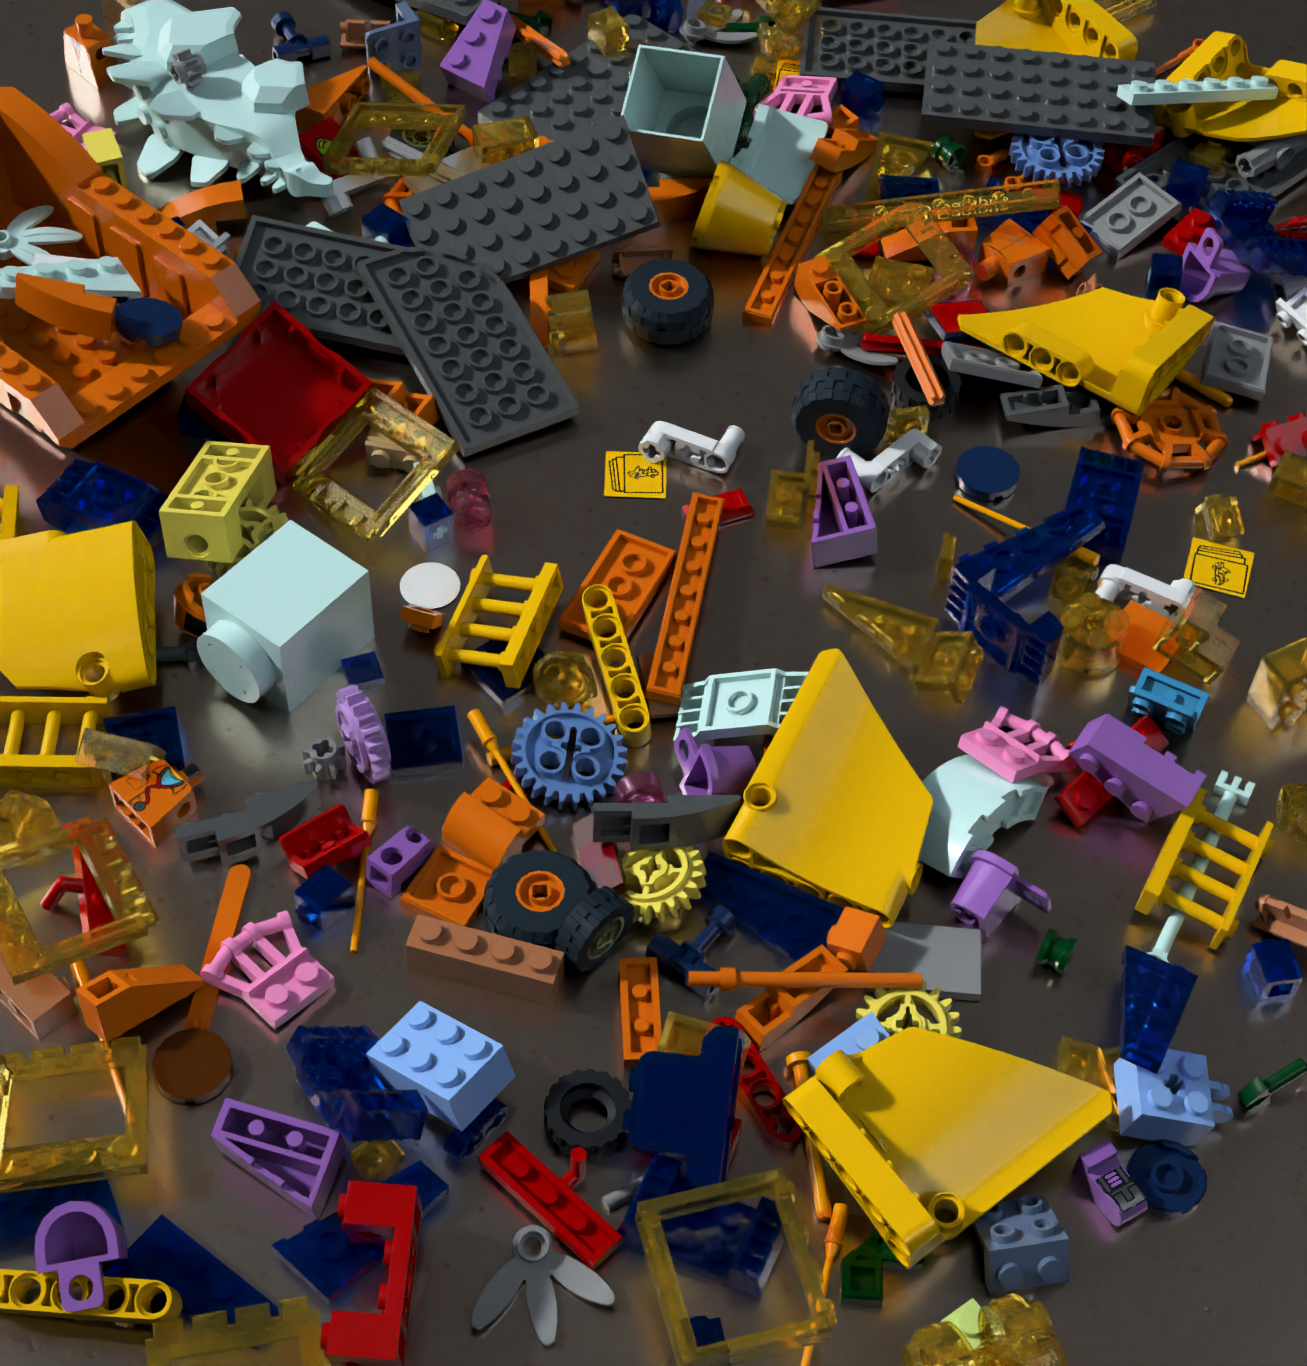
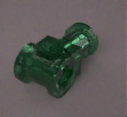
[740,73,772,126]

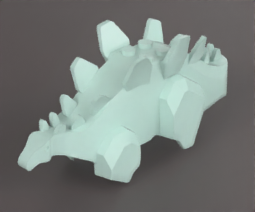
[102,0,334,197]

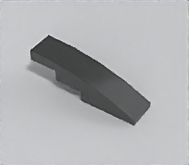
[1000,384,1119,428]

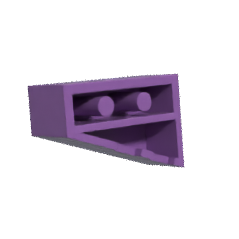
[439,0,516,104]
[811,455,878,568]
[1068,713,1207,823]
[211,1098,347,1222]

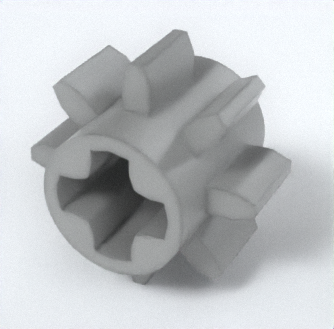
[169,48,207,88]
[302,736,347,782]

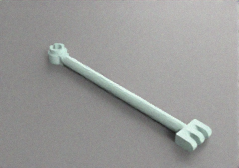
[1137,770,1256,986]

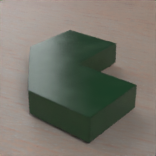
[840,1229,924,1307]

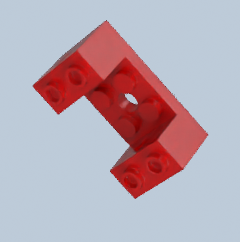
[320,1181,422,1366]

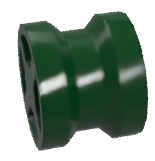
[931,135,968,172]
[1035,928,1078,975]

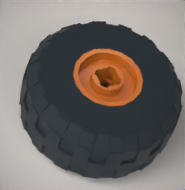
[622,259,714,346]
[791,367,890,458]
[483,850,595,950]

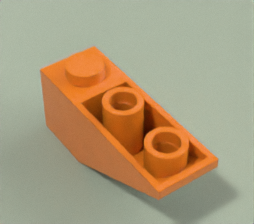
[295,65,371,130]
[880,210,978,262]
[794,256,867,331]
[76,964,206,1043]

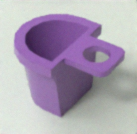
[1179,228,1251,302]
[674,728,757,799]
[950,849,1052,939]
[34,1201,128,1312]

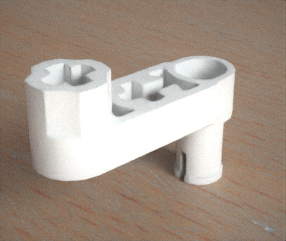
[320,136,392,217]
[638,421,745,474]
[837,428,942,493]
[1088,564,1200,623]

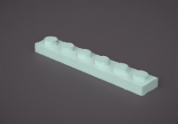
[1116,76,1279,106]

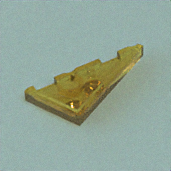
[755,0,821,37]
[863,132,934,214]
[822,583,939,675]

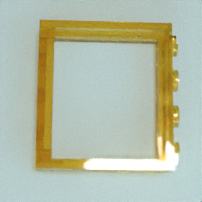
[635,1168,837,1366]

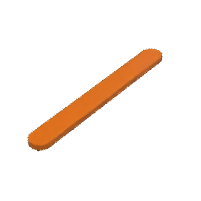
[530,269,549,348]
[185,864,251,1030]

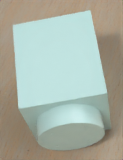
[621,44,747,178]
[197,520,375,713]

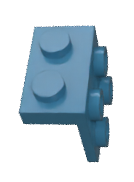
[1127,667,1210,735]

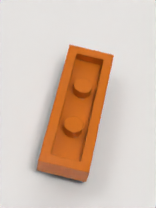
[618,957,663,1067]

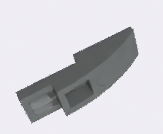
[174,780,321,862]
[592,795,741,851]

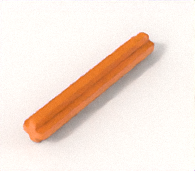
[511,14,571,68]
[892,311,946,407]

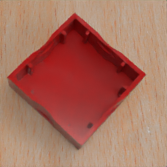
[185,301,373,487]

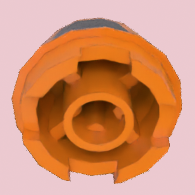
[173,573,213,638]

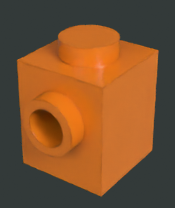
[827,906,887,973]

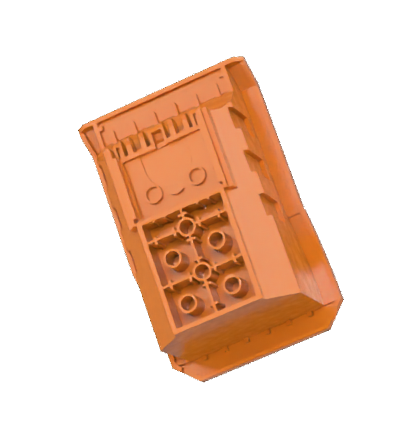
[0,87,261,448]

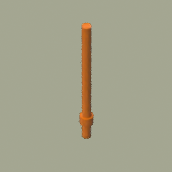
[367,57,504,162]
[688,967,922,991]

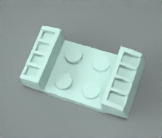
[673,668,809,757]

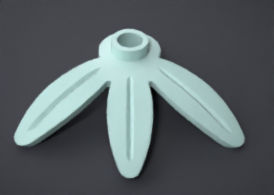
[0,205,83,266]

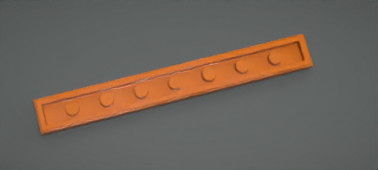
[742,163,843,327]
[645,492,725,706]

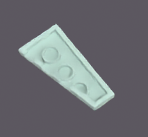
[0,256,142,300]

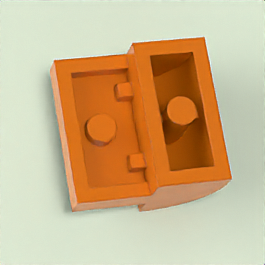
[442,777,545,870]

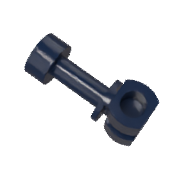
[271,11,331,62]
[645,905,737,999]

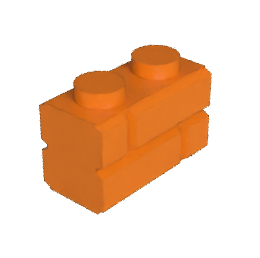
[1032,205,1103,280]

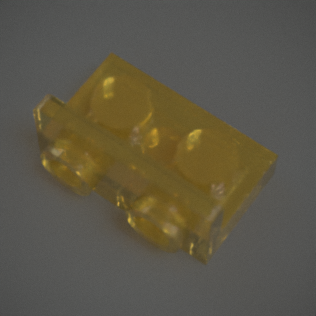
[914,631,983,704]
[75,728,166,780]

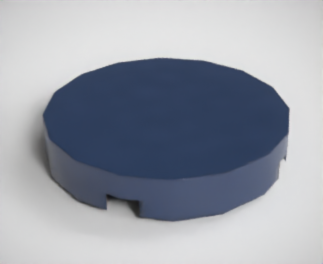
[115,297,183,346]
[954,446,1020,501]
[1126,1139,1207,1219]

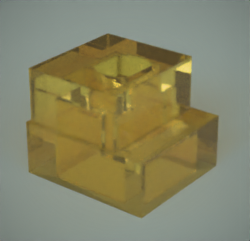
[751,53,778,92]
[350,1128,406,1183]

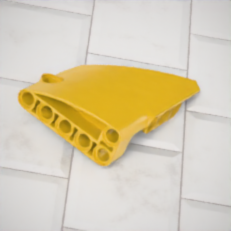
[974,0,1138,140]
[1154,31,1307,142]
[957,287,1215,416]
[0,521,157,702]

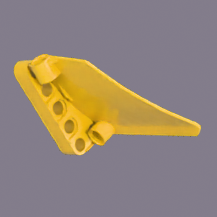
[722,648,933,929]
[782,1027,1112,1269]

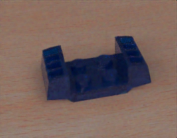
[1207,188,1307,277]
[1055,446,1145,563]
[36,458,168,550]
[944,555,1064,687]
[285,1025,428,1143]
[617,1153,791,1296]

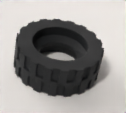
[890,354,962,421]
[544,1069,632,1163]

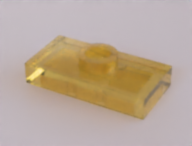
[1187,136,1240,173]

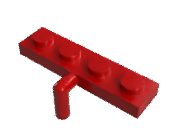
[1054,715,1169,827]
[40,820,127,958]
[478,1131,622,1270]

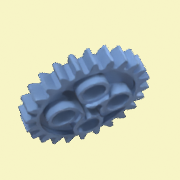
[1009,133,1105,189]
[511,702,628,811]

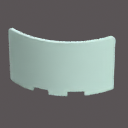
[730,104,829,205]
[919,754,1049,879]

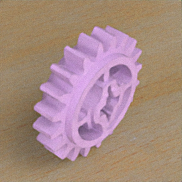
[335,684,391,784]

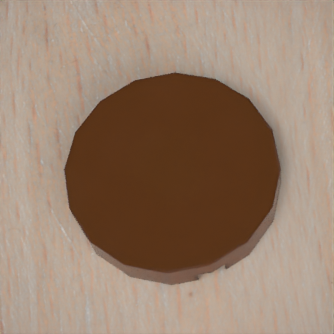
[152,1028,232,1104]

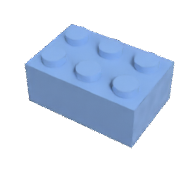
[366,1001,516,1131]

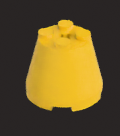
[689,159,787,257]

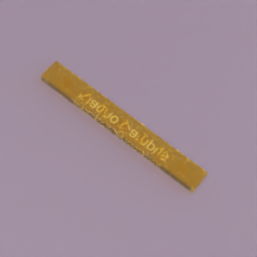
[821,179,1061,235]

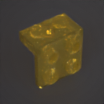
[765,440,820,531]

